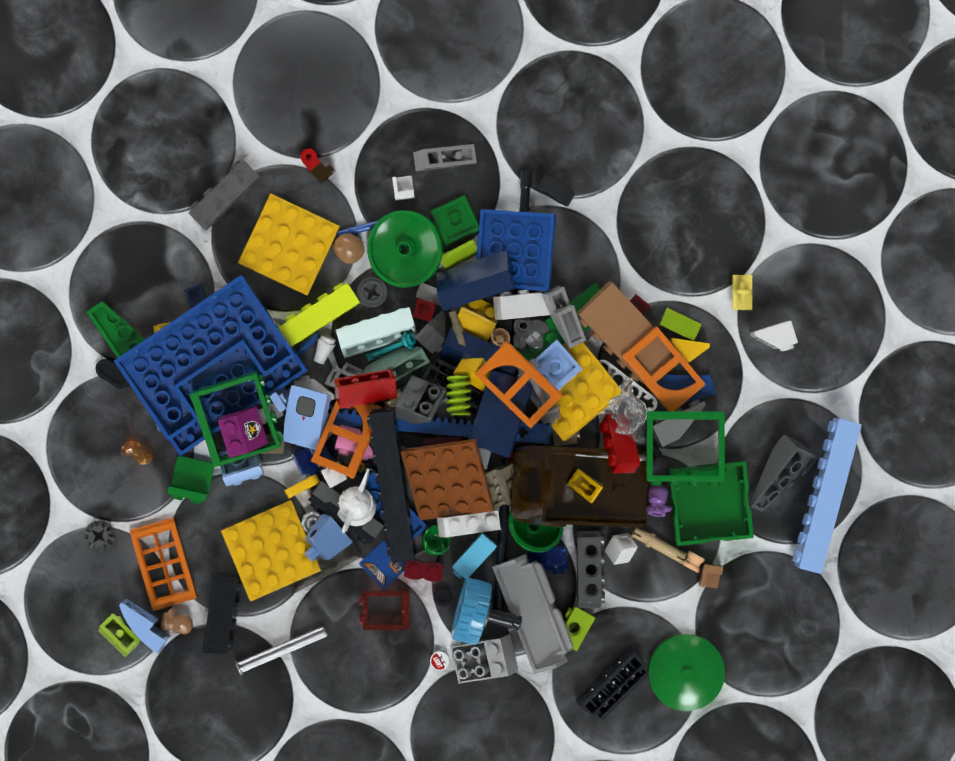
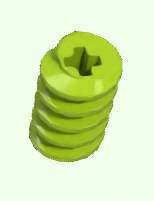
[446,376,471,415]

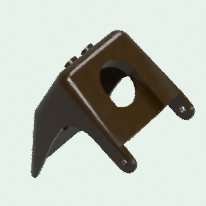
[511,445,648,528]

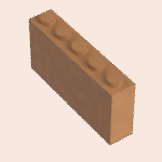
[577,282,673,384]

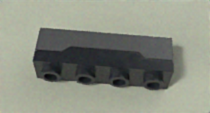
[308,480,385,545]

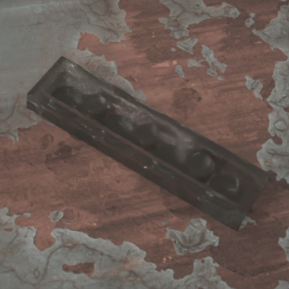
[289,541,362,594]

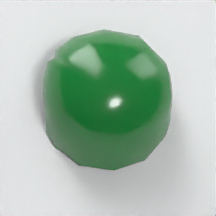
[422,525,451,556]

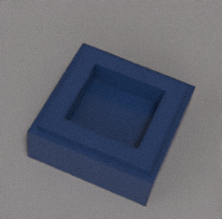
[183,283,208,308]

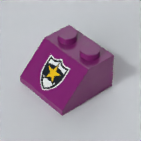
[218,406,268,458]

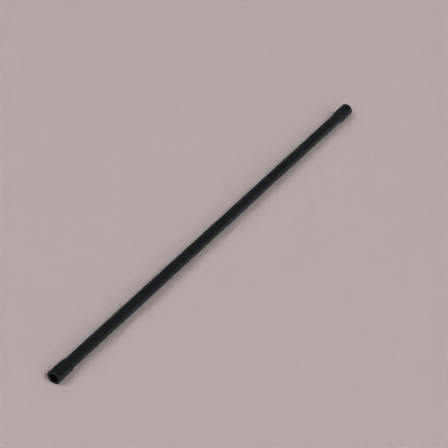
[493,170,532,610]

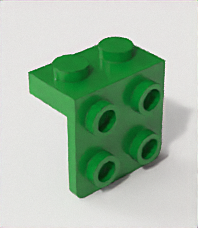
[167,456,214,504]

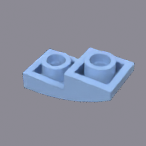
[269,387,291,412]

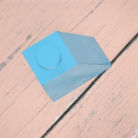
[452,532,497,579]

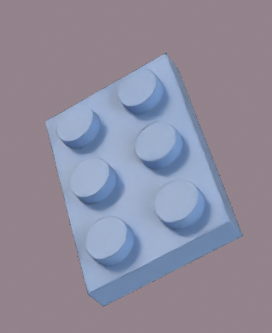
[515,340,583,407]

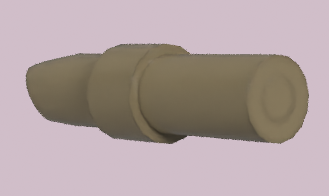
[449,311,466,347]

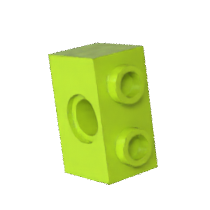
[564,605,595,651]

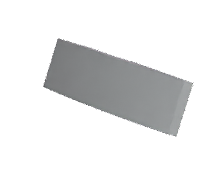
[541,285,586,348]

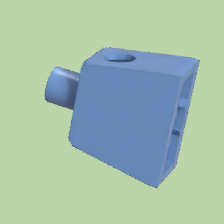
[304,514,352,562]

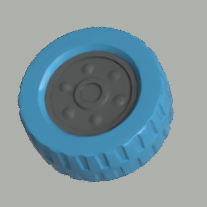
[451,578,522,645]

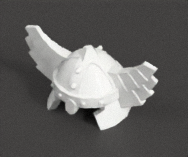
[337,469,376,533]

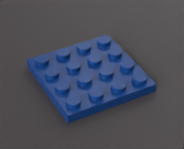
[476,209,556,291]

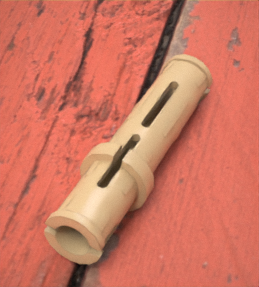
[631,527,687,564]

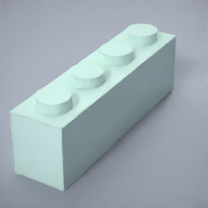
[336,307,417,358]

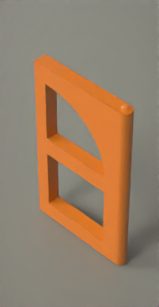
[621,326,706,411]
[475,341,563,429]
[311,400,382,479]

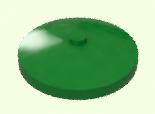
[367,210,443,288]
[648,634,725,711]

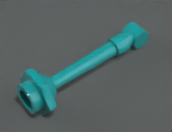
[366,331,416,362]

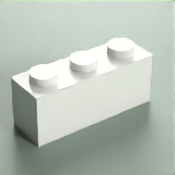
[493,290,550,320]
[437,510,501,537]

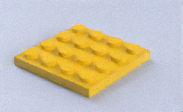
[238,193,340,296]
[530,342,624,442]
[221,500,322,601]

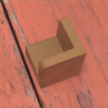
[699,563,723,588]

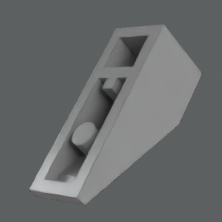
[413,144,477,172]

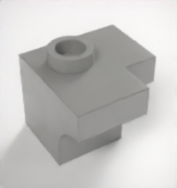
[325,362,363,389]

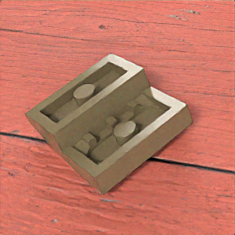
[485,462,513,509]

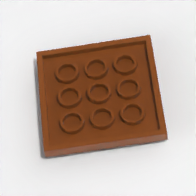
[401,439,494,520]

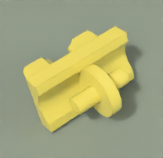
[732,275,752,310]

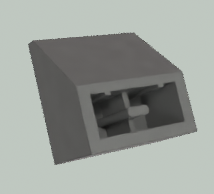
[395,376,447,424]

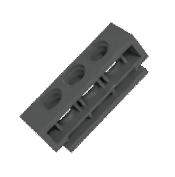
[577,529,605,608]

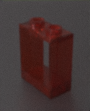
[359,590,410,630]

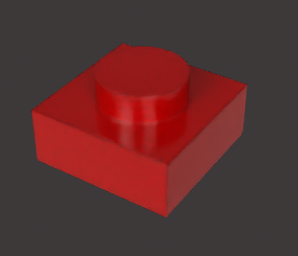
[413,299,436,322]

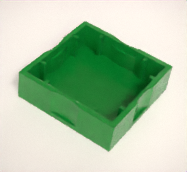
[668,461,754,546]

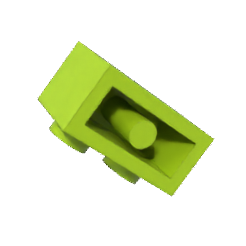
[98,614,140,658]

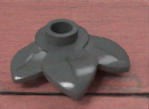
[513,318,549,351]

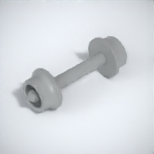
[517,359,561,424]

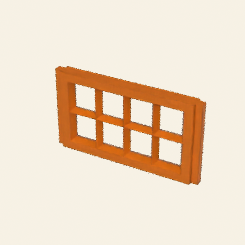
[129,517,198,611]

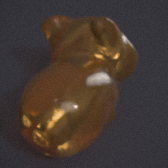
[121,436,153,465]

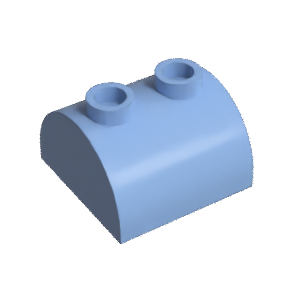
[220,450,264,486]

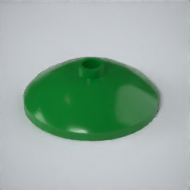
[508,511,563,552]

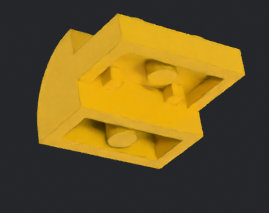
[452,299,498,342]

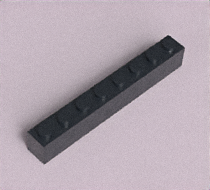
[367,407,417,563]

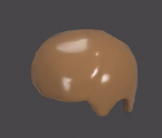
[333,233,365,264]

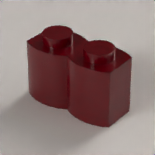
[404,559,444,582]

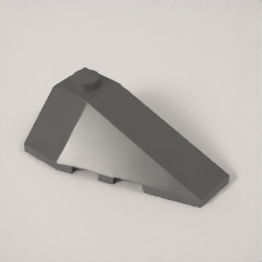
[415,311,446,354]
[749,434,819,512]

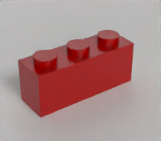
[334,369,397,409]
[600,413,640,473]

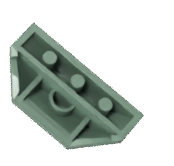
[361,347,430,392]

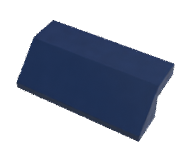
[436,250,515,311]
[440,326,517,377]
[468,371,533,458]

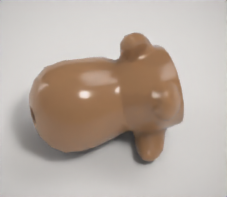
[161,608,193,634]

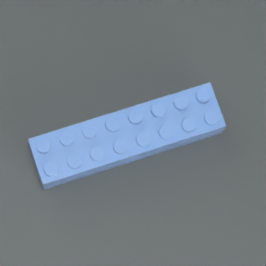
[792,418,862,574]

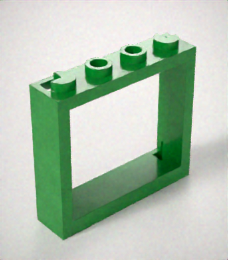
[190,371,284,468]
[646,411,725,486]

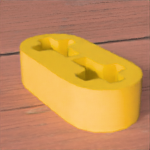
[284,474,320,499]

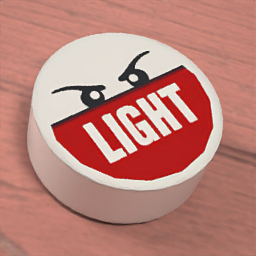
[430,651,449,671]

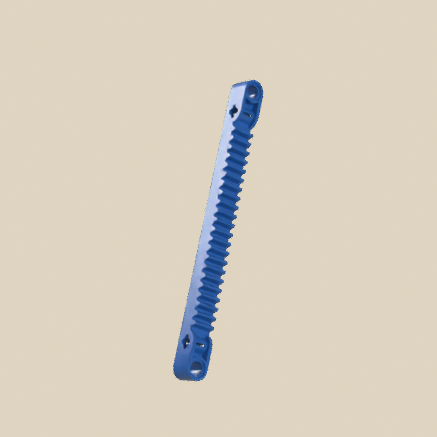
[328,405,552,444]

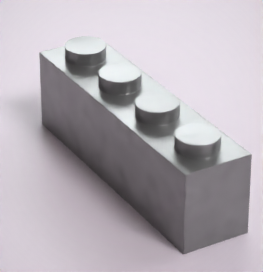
[188,160,261,231]

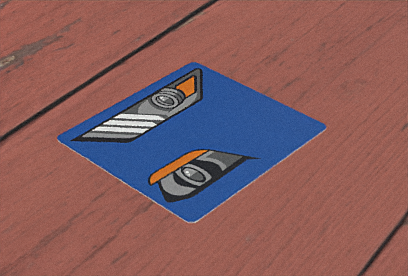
[359,541,405,590]

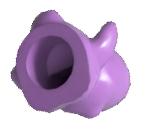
[646,485,672,517]

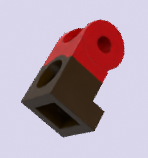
[300,149,336,184]

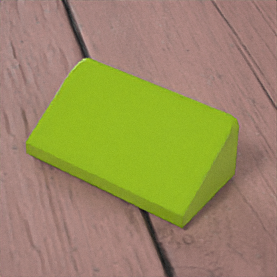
[441,240,477,270]
[659,308,702,341]

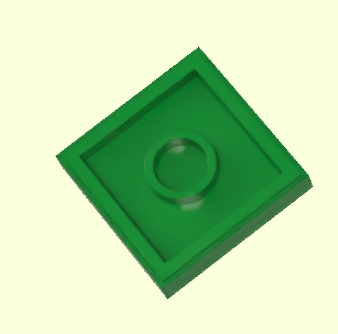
[430,195,479,246]

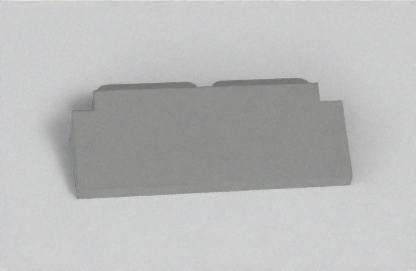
[492,554,573,674]

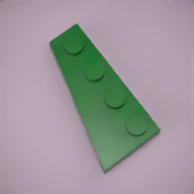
[87,301,145,358]

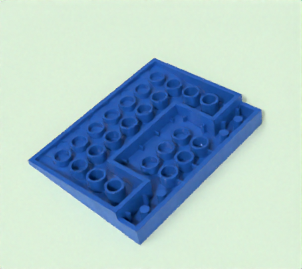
[114,275,309,456]

